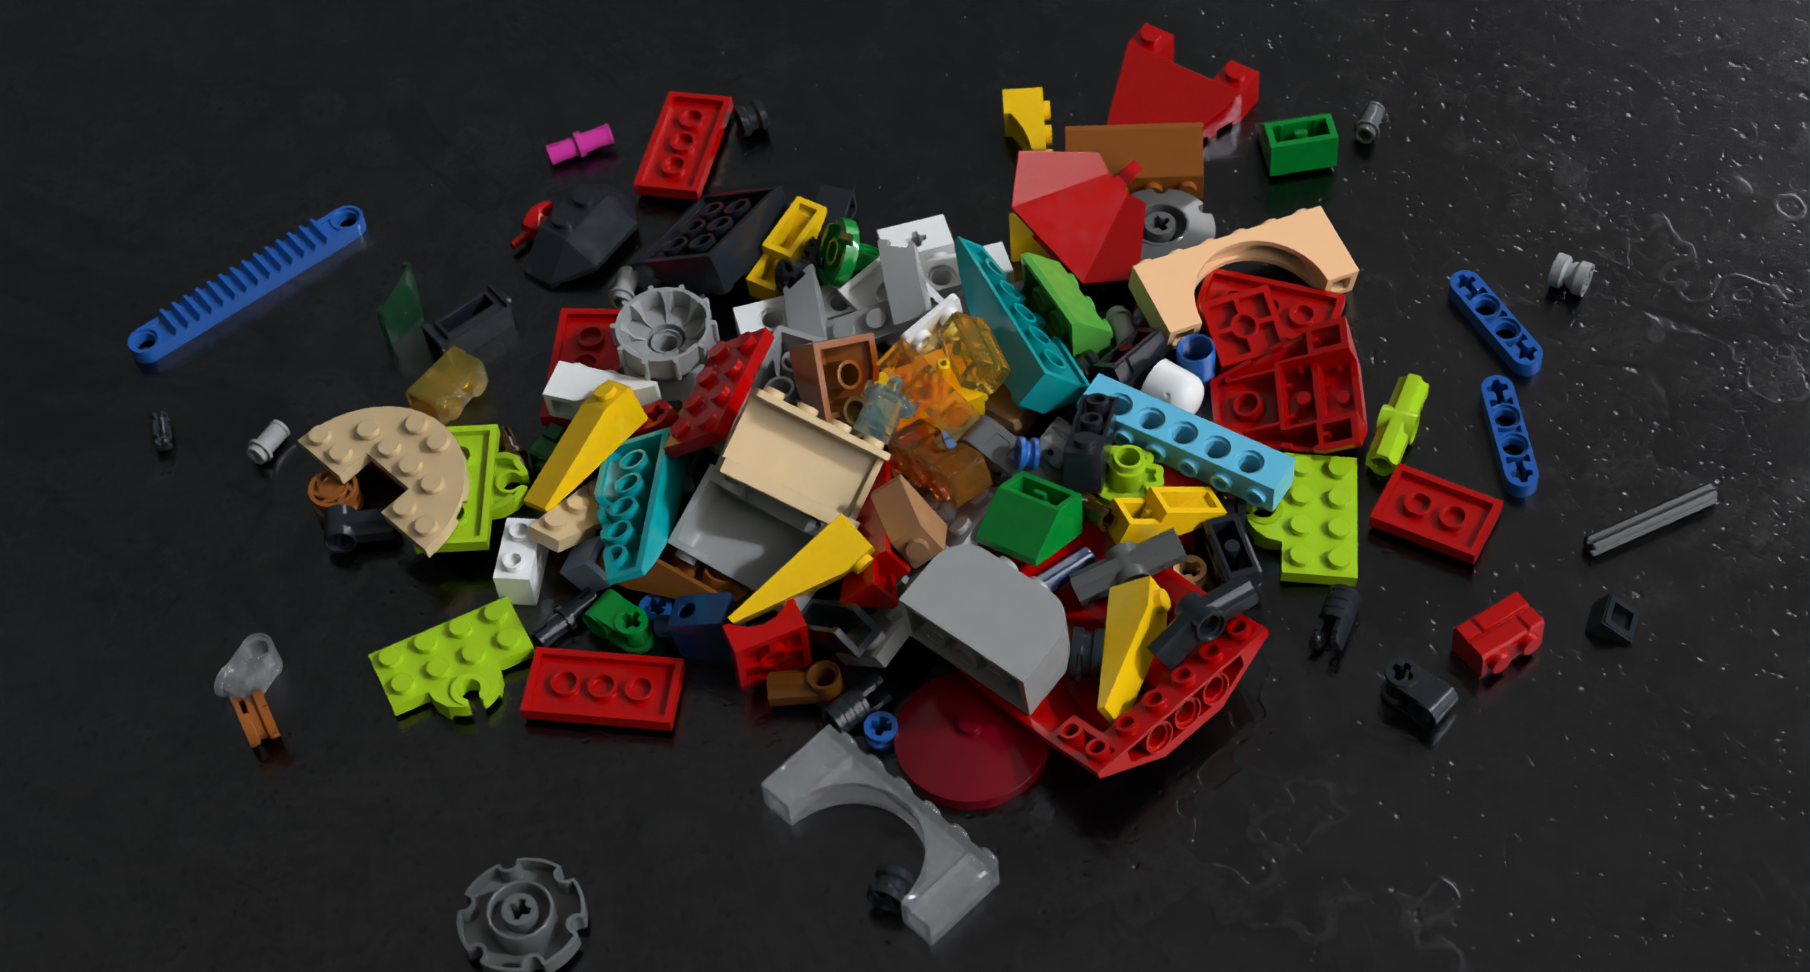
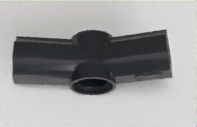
[1147,574,1259,671]

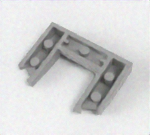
[783,239,932,345]

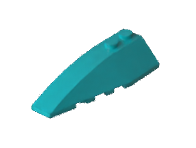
[954,236,1090,414]
[594,427,689,585]

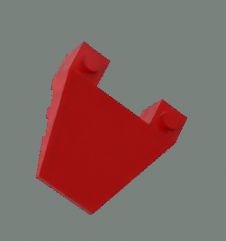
[1106,23,1259,141]

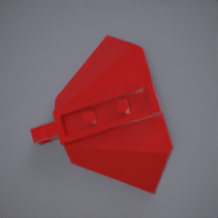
[1010,151,1146,286]

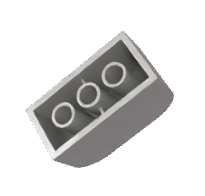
[898,544,1071,716]

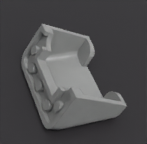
[667,464,827,612]

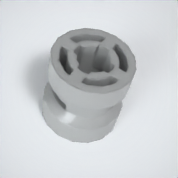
[1547,252,1595,297]

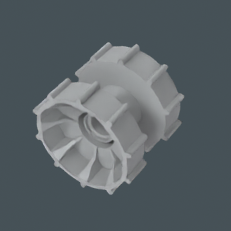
[610,284,720,413]

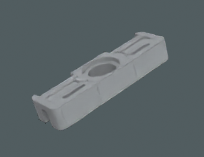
[1039,416,1072,469]

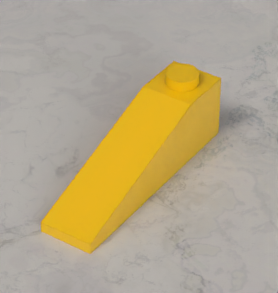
[523,379,648,513]
[728,513,875,626]
[1097,576,1171,726]

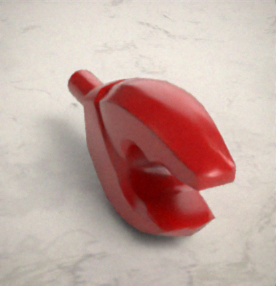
[509,201,553,250]

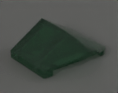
[376,262,424,344]

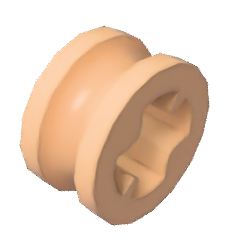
[1173,555,1207,589]

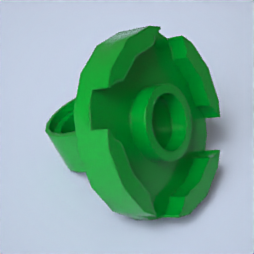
[818,216,880,288]

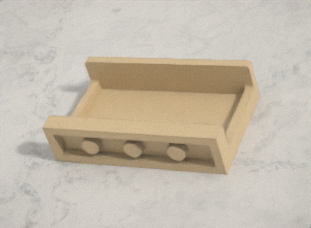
[713,385,892,529]

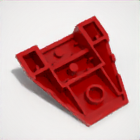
[1210,316,1368,454]

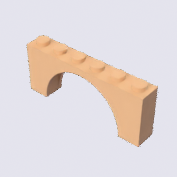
[1128,206,1359,350]

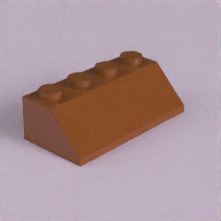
[1065,122,1204,199]

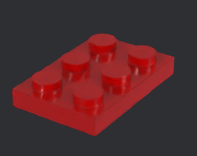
[1369,463,1504,565]

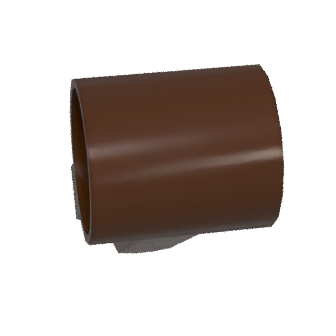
[767,660,846,709]

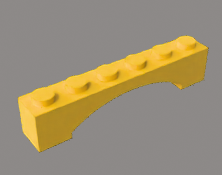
[1003,87,1053,262]

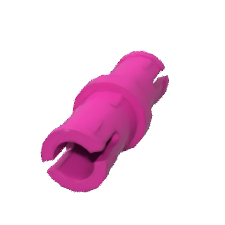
[545,123,615,166]

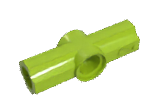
[1366,373,1429,476]

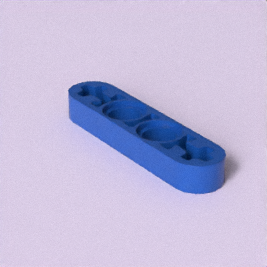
[1449,270,1543,376]
[1480,375,1539,498]

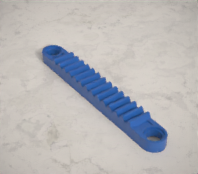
[127,205,366,364]

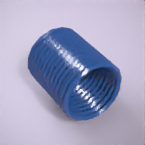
[1176,334,1217,390]

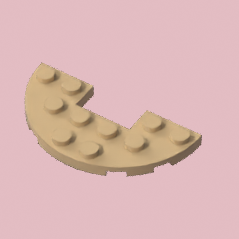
[297,406,470,558]

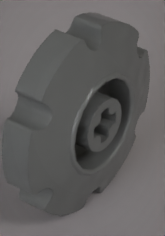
[1131,189,1216,261]
[457,858,588,972]

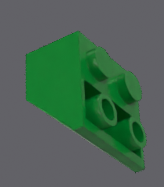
[1255,113,1339,176]
[976,471,1083,567]

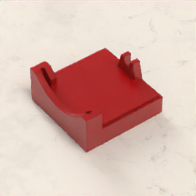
[1198,284,1288,375]
[722,598,812,692]

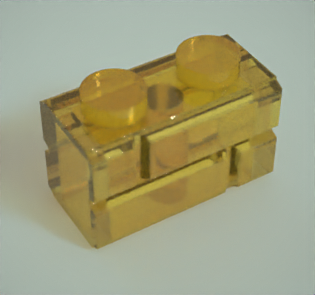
[937,311,1011,395]
[406,345,489,426]

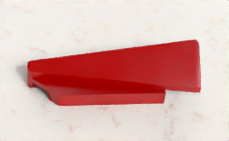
[840,461,910,609]

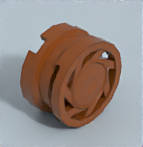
[308,469,364,522]
[231,687,281,748]

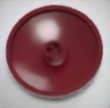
[894,671,1049,810]

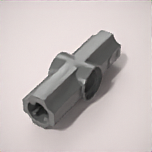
[1069,528,1188,606]

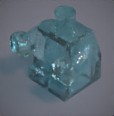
[853,376,919,444]

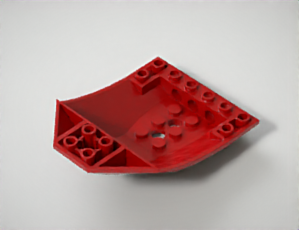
[957,522,1269,779]

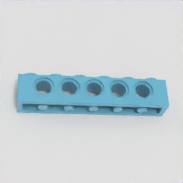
[1077,373,1295,512]

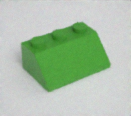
[1021,252,1113,359]

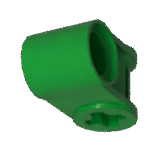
[582,589,655,655]

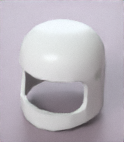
[1141,359,1204,414]

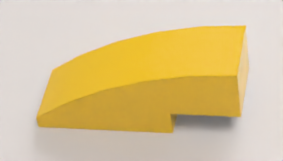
[745,196,828,300]
[1108,487,1227,544]

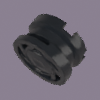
[1069,626,1105,683]

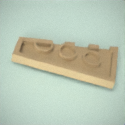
[528,476,602,553]

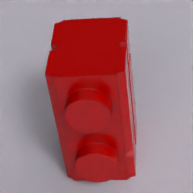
[1451,592,1545,678]

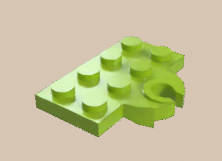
[413,424,531,554]
[1245,452,1358,587]
[368,596,535,720]

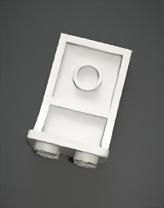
[838,256,966,363]

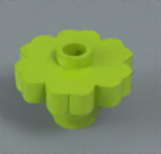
[1094,445,1164,507]

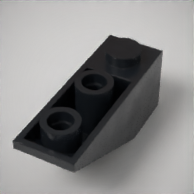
[1063,393,1119,494]

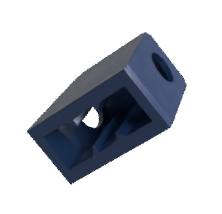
[654,592,747,665]

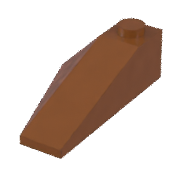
[789,332,880,439]
[597,527,750,605]

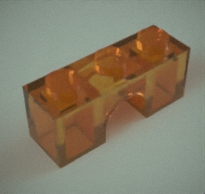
[876,337,983,443]
[885,418,993,508]

